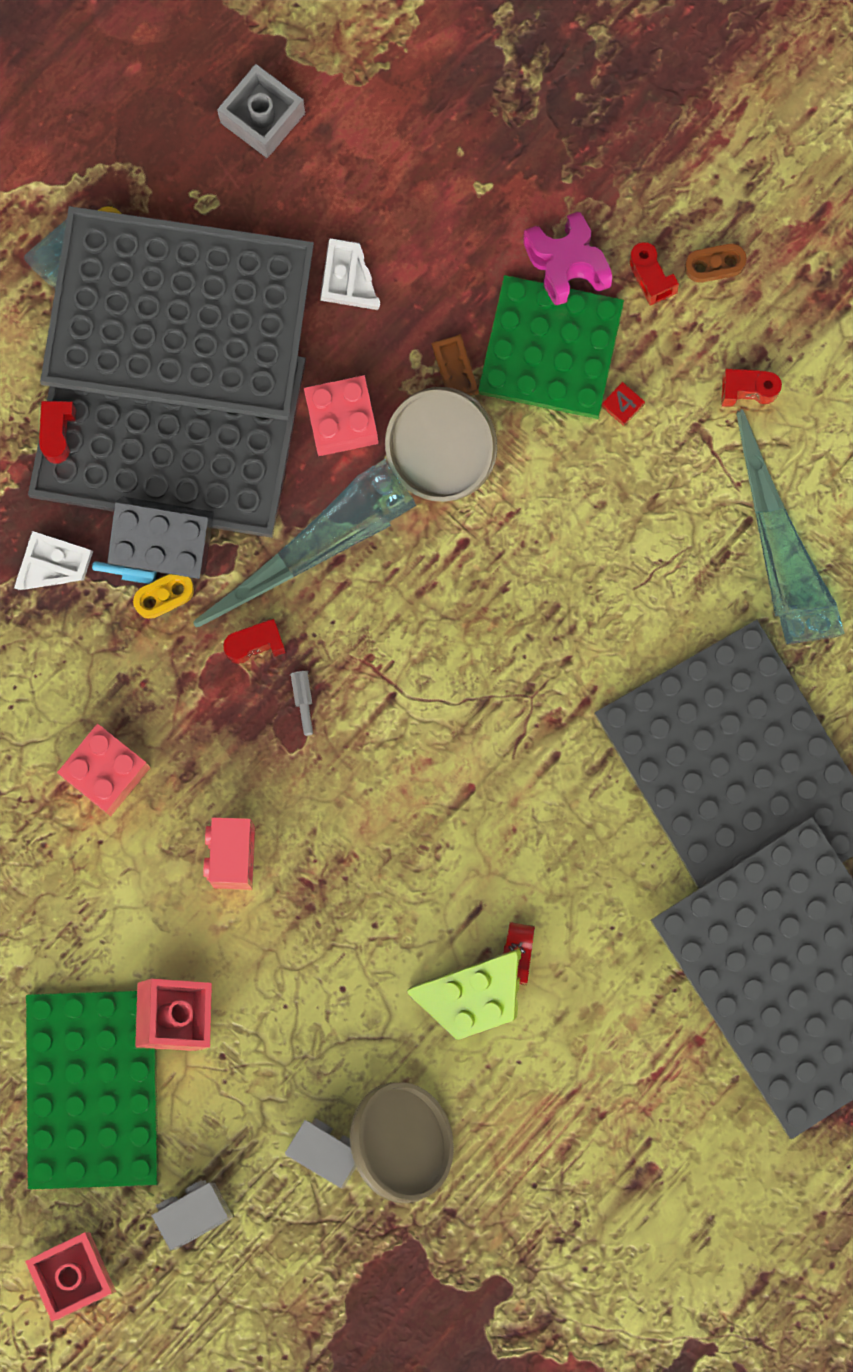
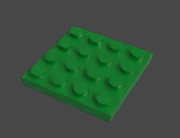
[478,275,624,419]

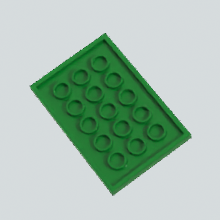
[26,991,158,1190]

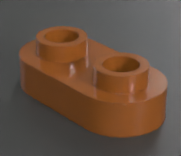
[685,244,747,283]

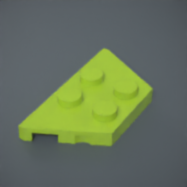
[407,948,521,1040]

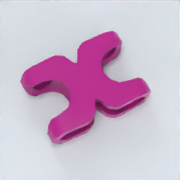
[523,212,612,305]

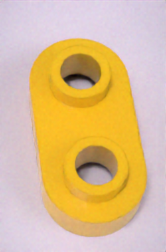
[133,574,194,619]

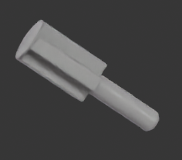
[290,671,313,736]

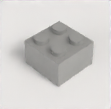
[217,64,305,159]
[285,1118,356,1188]
[151,1180,233,1250]

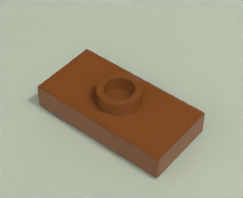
[431,334,479,396]

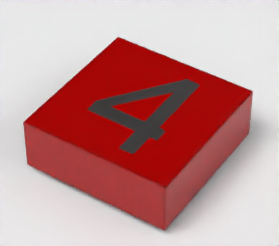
[601,382,645,426]

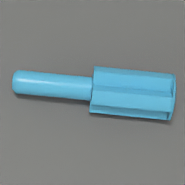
[92,561,157,584]

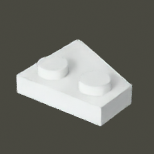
[320,238,380,310]
[14,531,93,590]

